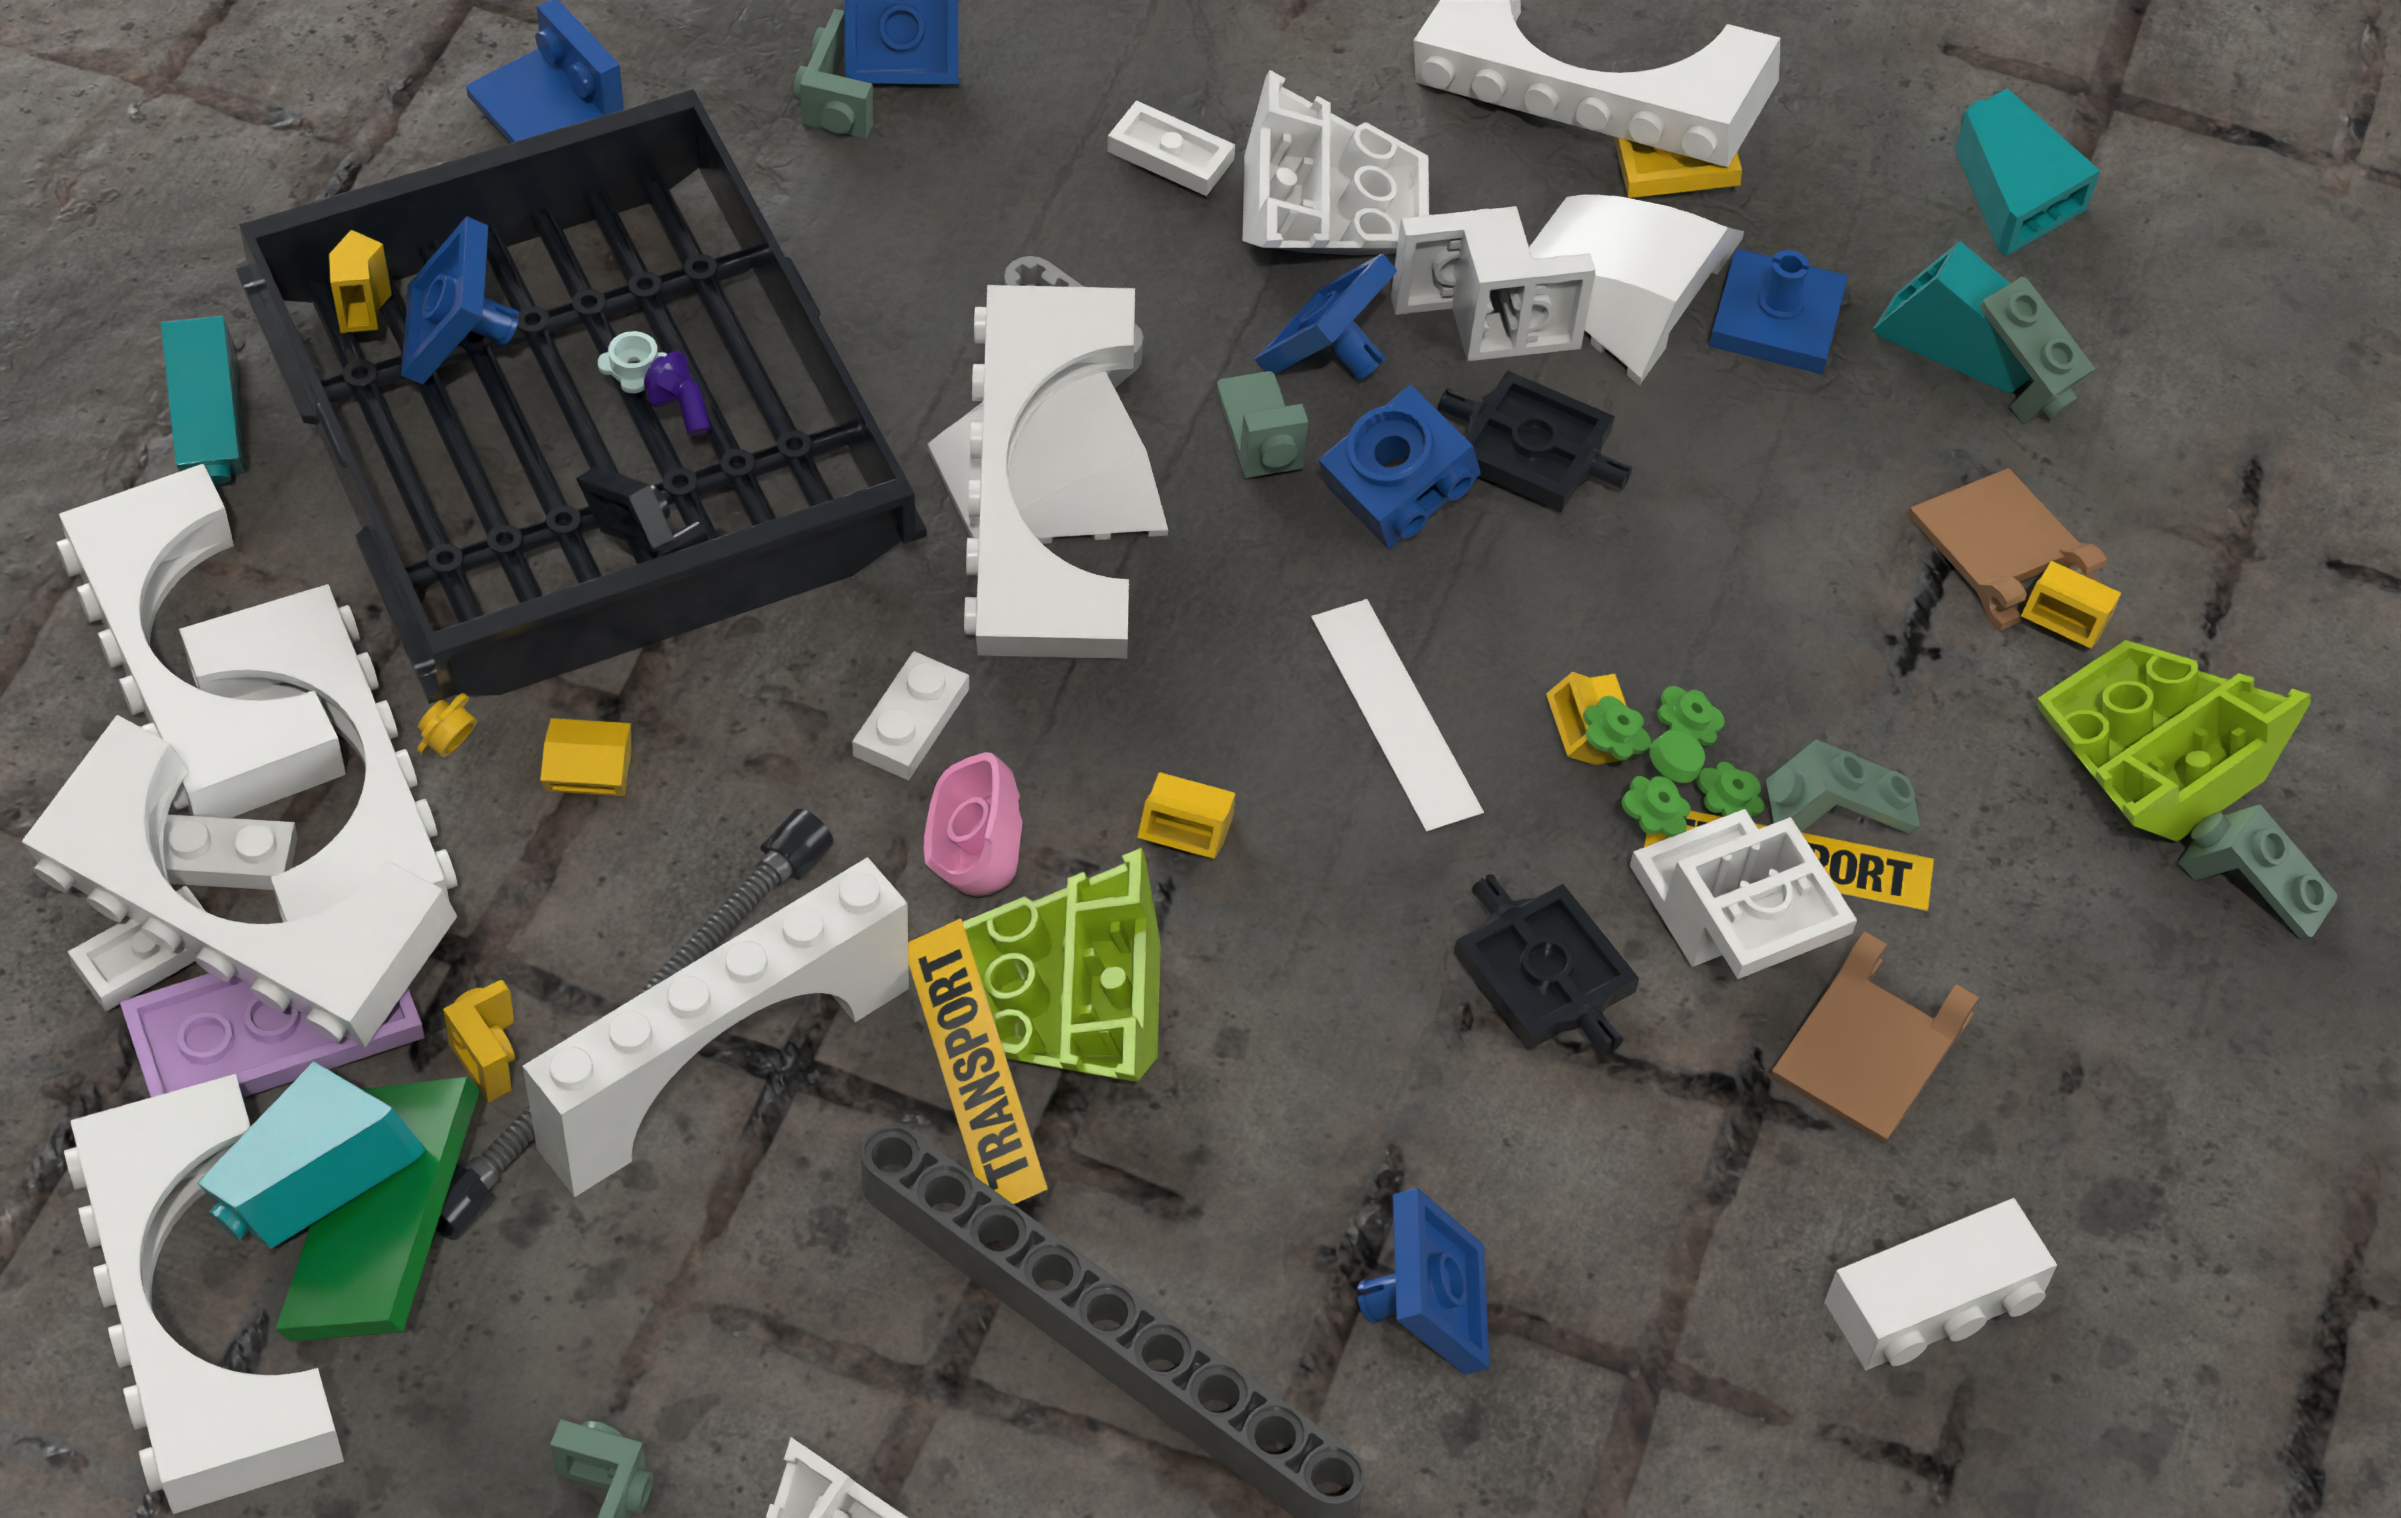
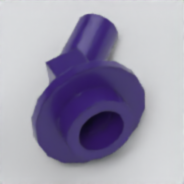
[644,351,711,436]

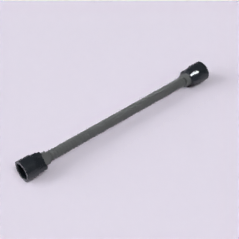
[435,809,833,1240]

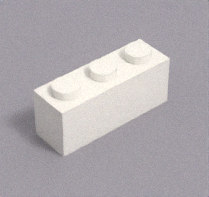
[1824,1198,2057,1371]

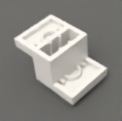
[1391,206,1596,361]
[1630,809,1857,979]

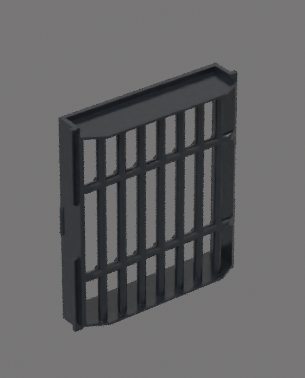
[236,89,927,704]

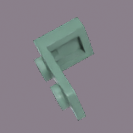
[793,9,873,139]
[1980,277,2096,425]
[1217,371,1308,478]
[1766,739,1920,834]
[2179,804,2337,939]
[550,1419,654,1518]

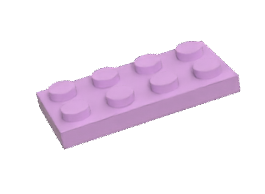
[120,973,425,1097]

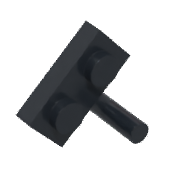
[576,466,709,564]

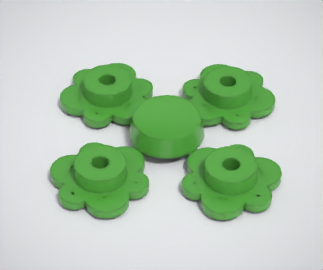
[1583,686,1764,838]

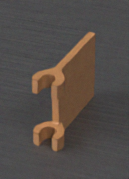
[1909,468,2107,631]
[1771,931,1979,1145]

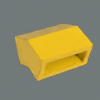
[329,230,392,333]
[2021,561,2121,649]
[1546,672,1634,765]
[540,718,632,797]
[1137,772,1236,859]

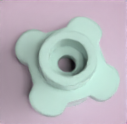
[598,331,668,393]

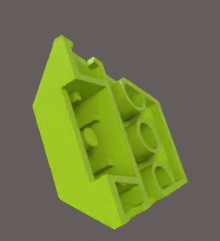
[2038,640,2311,842]
[963,848,1161,1082]

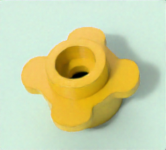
[417,693,477,758]

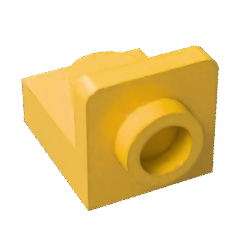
[443,980,515,1103]

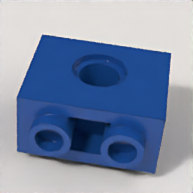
[1318,384,1481,549]

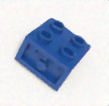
[466,0,624,143]

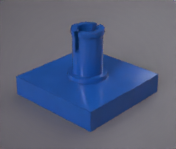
[844,0,958,84]
[401,216,519,384]
[1709,248,1848,375]
[1254,253,1397,381]
[1358,1187,1490,1375]

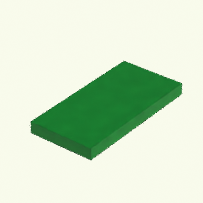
[275,1077,480,1341]

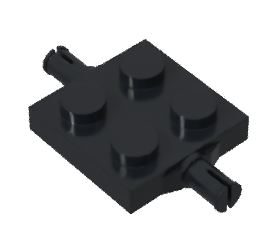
[1437,370,1633,512]
[1454,874,1639,1056]

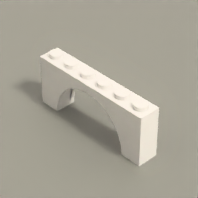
[1413,0,1780,167]
[964,285,1135,659]
[56,464,346,818]
[179,584,458,923]
[22,715,457,1048]
[523,857,909,1197]
[64,1074,344,1514]

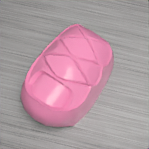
[924,752,1023,897]

